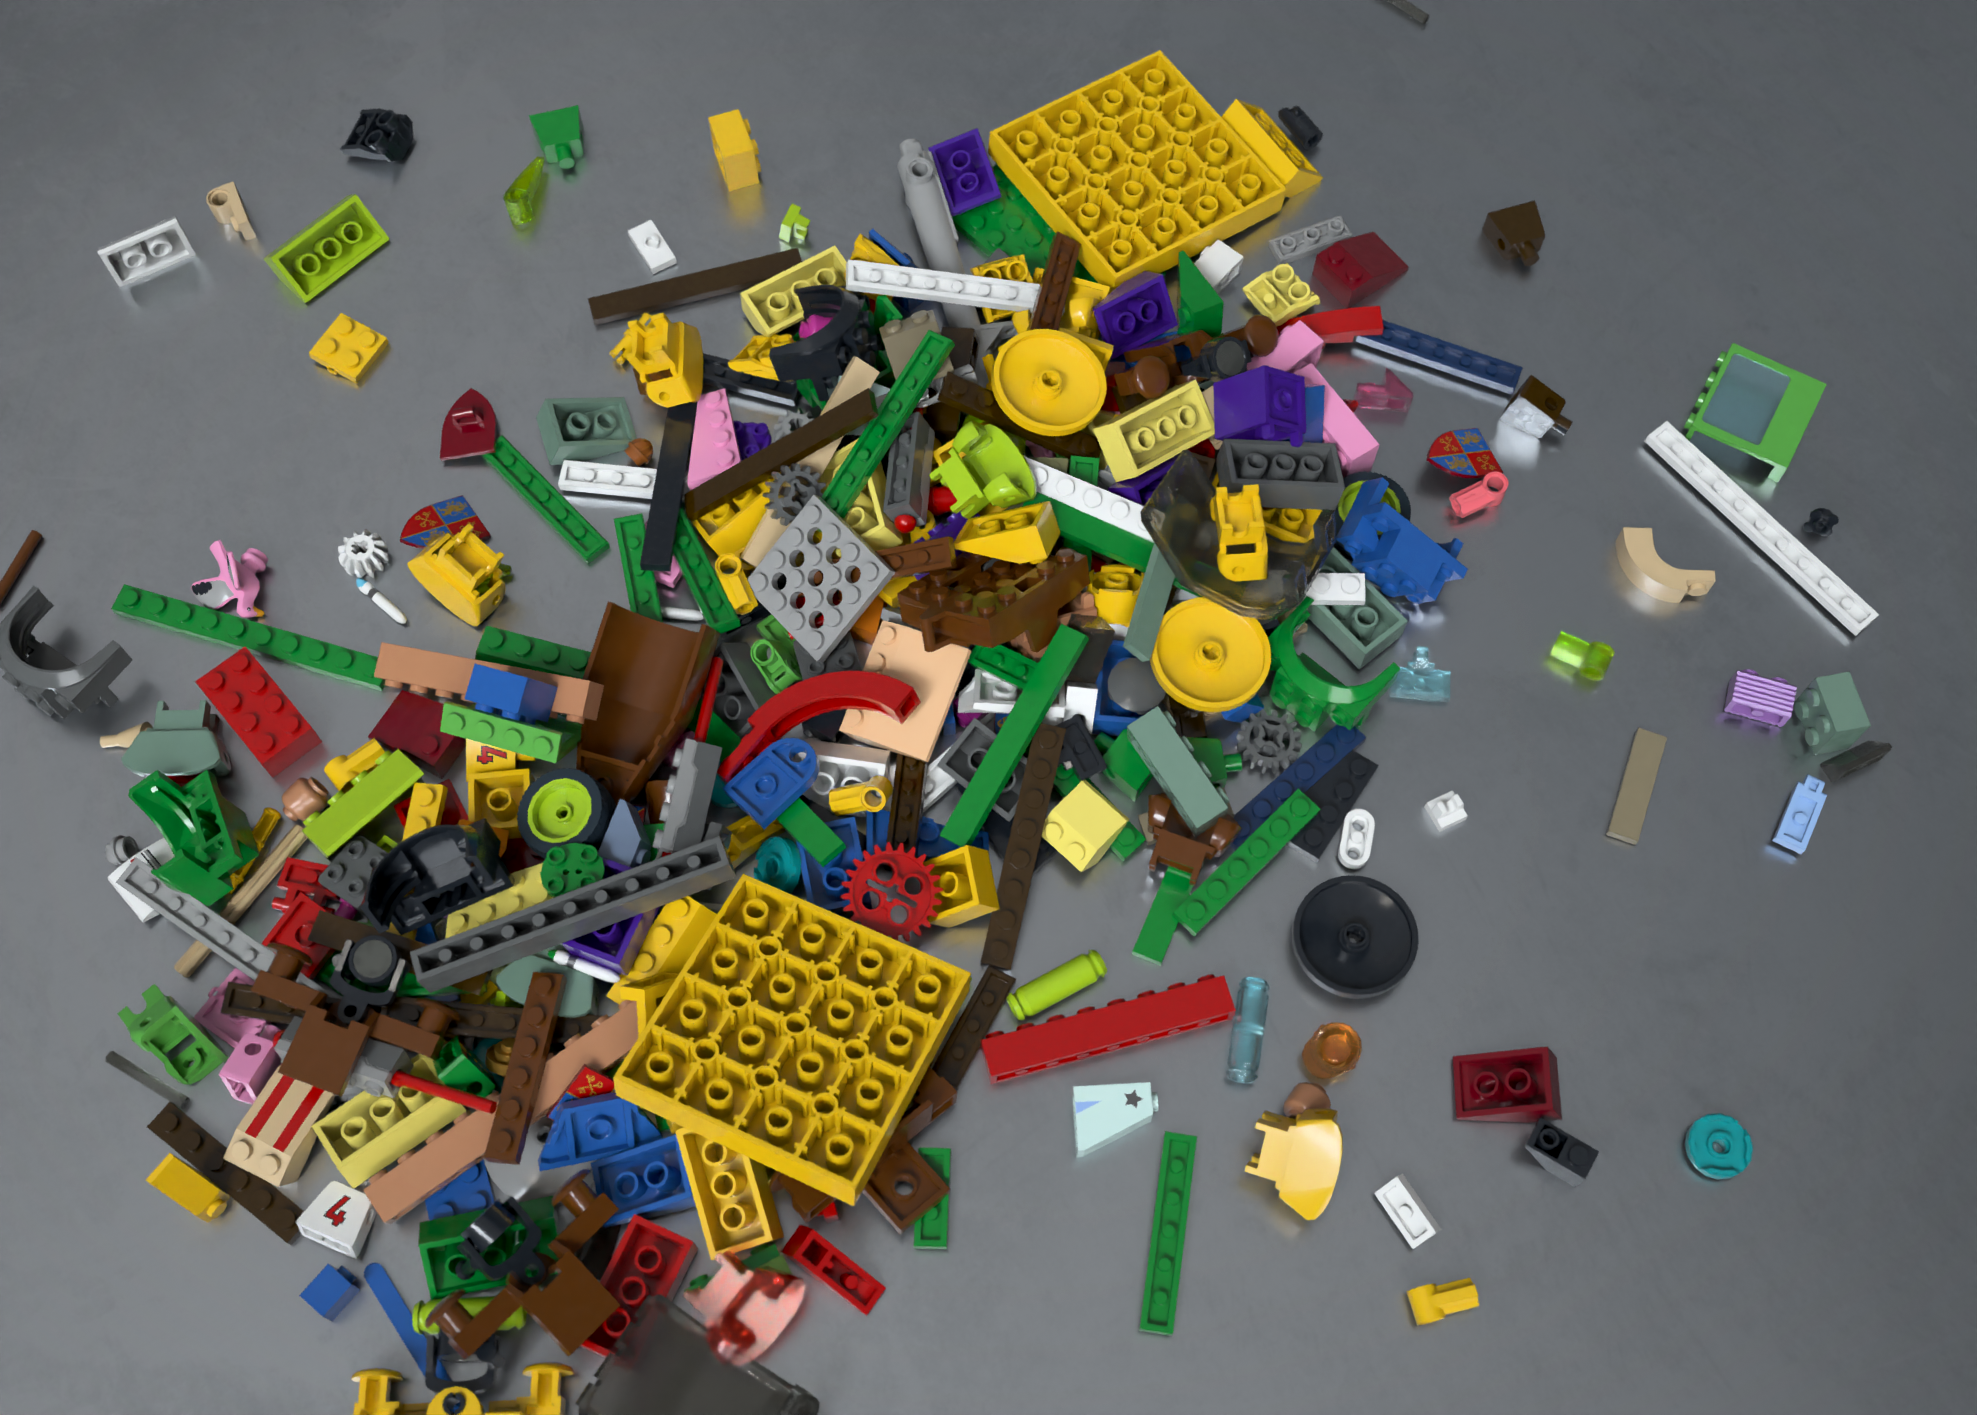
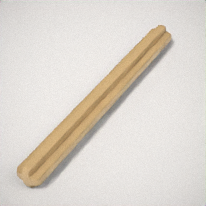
[174,825,307,978]

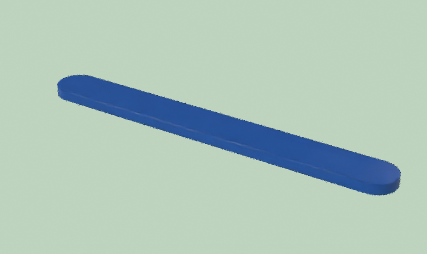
[364,1263,460,1412]

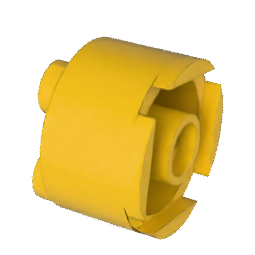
[1086,565,1145,627]

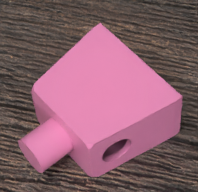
[219,1025,282,1105]

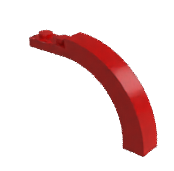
[717,671,921,785]

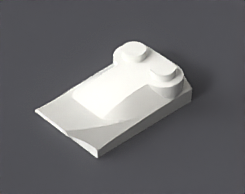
[958,669,1065,726]

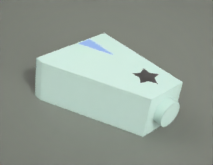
[1072,1082,1158,1157]

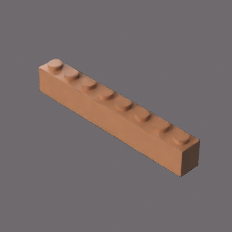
[374,642,604,724]

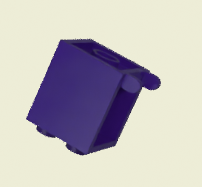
[1213,365,1307,448]

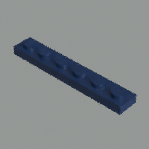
[1356,320,1523,395]
[1230,725,1366,851]

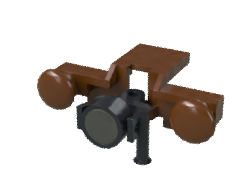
[1114,315,1278,400]
[425,1169,620,1359]

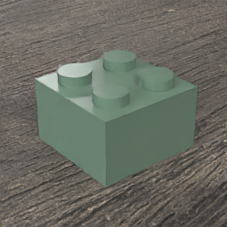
[1794,671,1871,755]

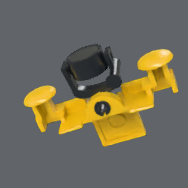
[351,1329,573,1415]

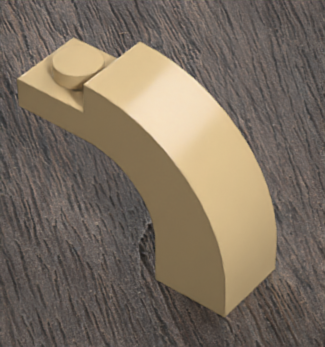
[1615,527,1716,603]

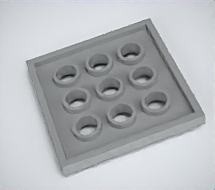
[747,495,896,663]

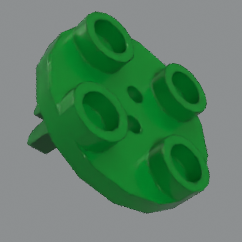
[540,843,605,898]

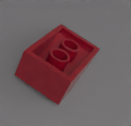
[1312,231,1409,308]
[368,690,466,779]
[1453,1046,1562,1123]

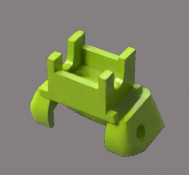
[929,420,1037,519]

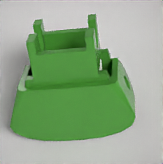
[117,984,229,1084]

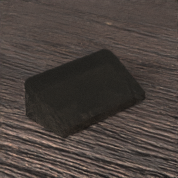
[1820,741,1892,782]
[574,1224,621,1281]

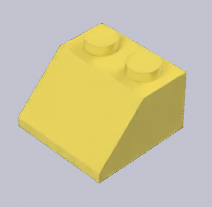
[1042,780,1130,872]

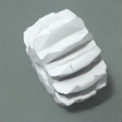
[338,529,389,579]

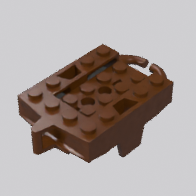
[897,544,1090,652]

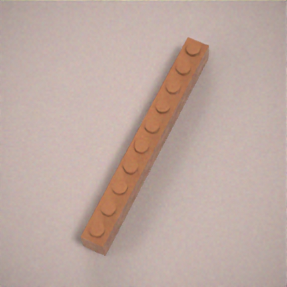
[363,1000,638,1224]

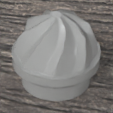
[105,835,139,865]

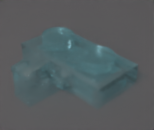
[1389,646,1450,702]

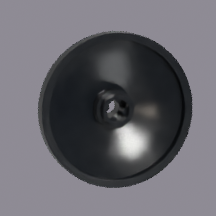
[1292,875,1419,999]

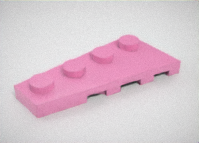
[687,388,742,490]

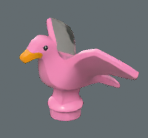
[191,540,268,618]

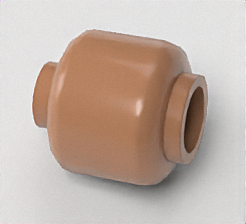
[281,777,329,822]
[1283,1082,1331,1120]

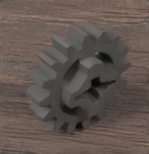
[763,463,826,526]
[1236,709,1302,774]

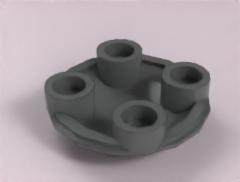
[1108,658,1166,715]

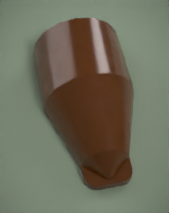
[576,601,720,805]

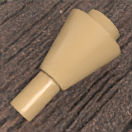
[100,722,153,748]

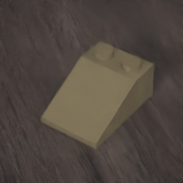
[879,310,955,380]

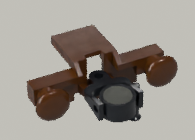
[251,935,460,1097]

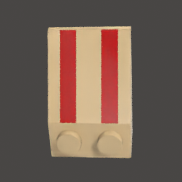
[223,1065,335,1187]

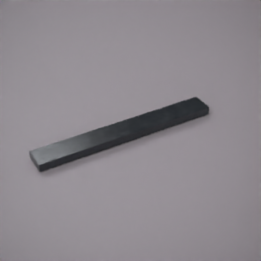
[640,402,697,572]

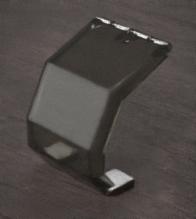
[1140,450,1336,620]
[575,1294,820,1415]

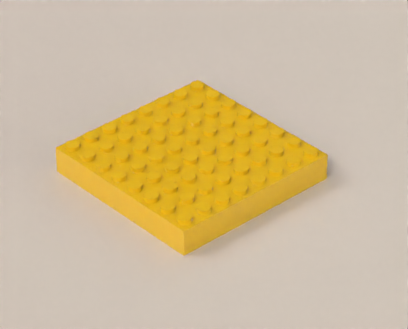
[988,50,1287,290]
[613,874,971,1206]

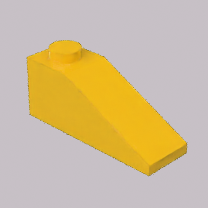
[146,1153,231,1223]

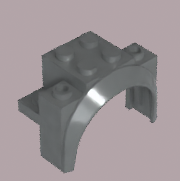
[0,586,133,719]

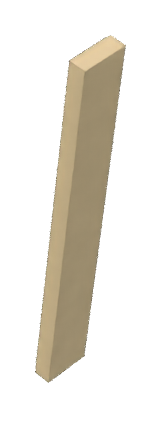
[740,357,880,568]

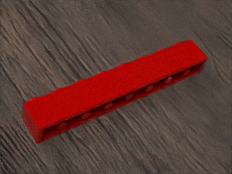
[981,974,1236,1084]

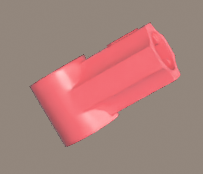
[1449,471,1508,518]

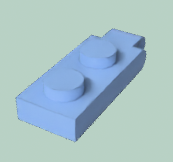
[1772,774,1827,854]

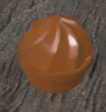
[624,438,653,467]

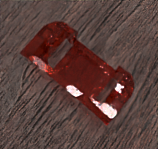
[683,1250,806,1367]

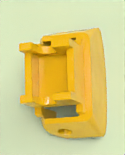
[1012,293,1102,338]
[626,312,703,408]
[1209,484,1268,582]
[407,523,506,627]
[1245,1108,1343,1220]

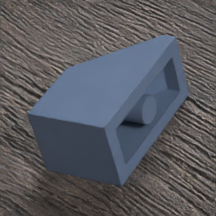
[598,799,652,868]

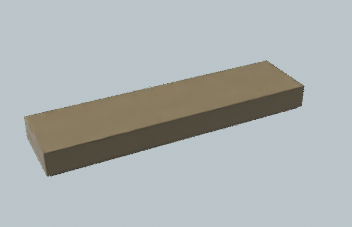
[1606,727,1667,845]

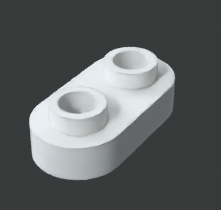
[1338,809,1375,869]

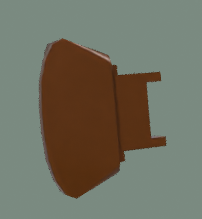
[1148,793,1242,887]

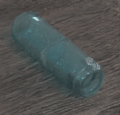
[1226,977,1270,1084]

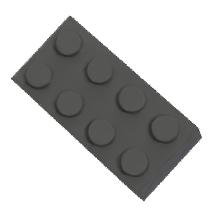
[1216,439,1345,510]

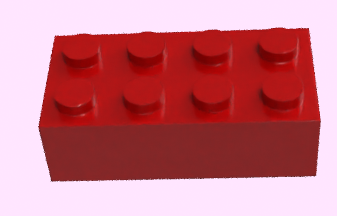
[195,646,322,778]
[580,1214,698,1373]

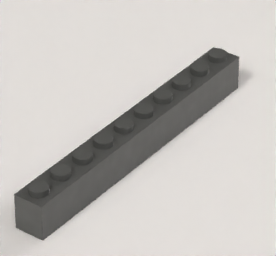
[410,836,736,993]

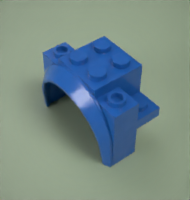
[1335,477,1468,604]

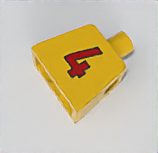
[466,739,536,782]

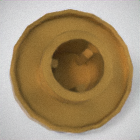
[485,1038,515,1077]

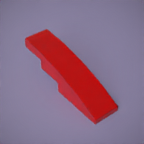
[1277,306,1384,349]

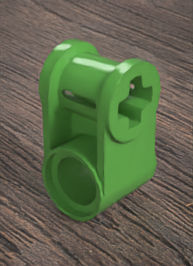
[750,639,802,694]

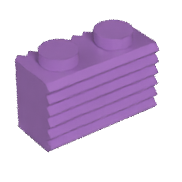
[1724,669,1797,727]

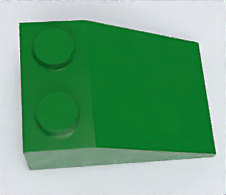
[1177,251,1224,350]

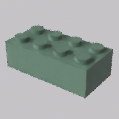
[1285,541,1408,670]
[1127,706,1229,838]

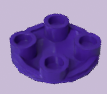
[733,420,772,461]

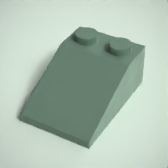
[536,397,637,465]

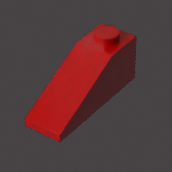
[780,1224,886,1316]

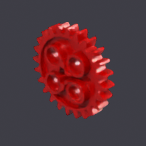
[840,842,943,942]

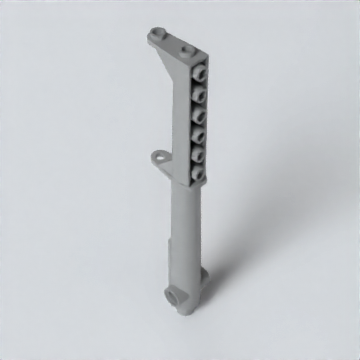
[897,138,1034,458]

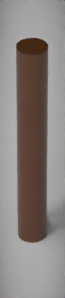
[0,530,42,605]

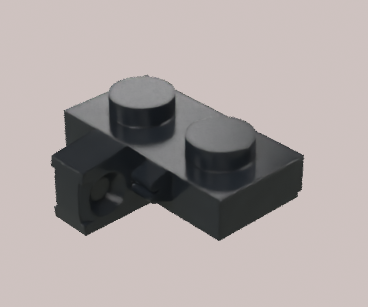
[1056,715,1108,782]

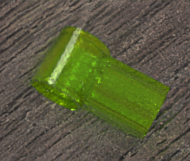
[1550,631,1615,681]

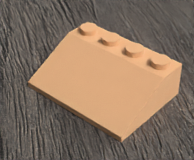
[839,620,972,762]

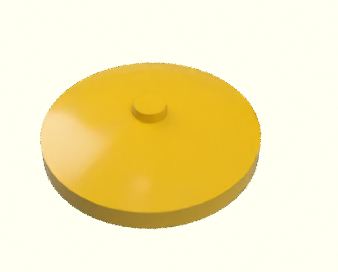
[991,329,1107,436]
[1150,597,1271,712]

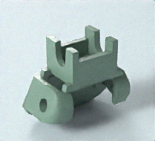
[121,700,231,777]
[496,943,599,1018]

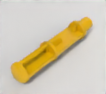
[228,807,281,895]

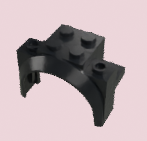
[769,285,882,401]
[360,818,515,935]

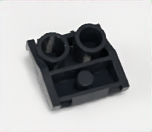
[340,108,413,162]

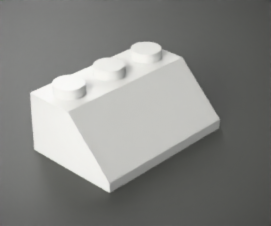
[97,216,196,287]
[794,738,890,818]

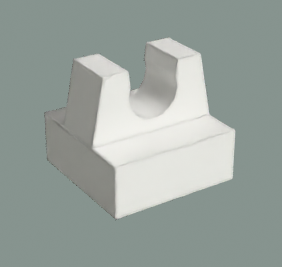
[1424,791,1468,832]

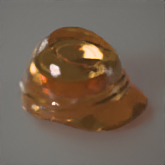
[1302,1022,1362,1079]

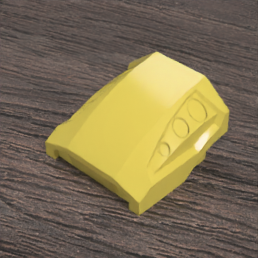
[1242,263,1320,327]

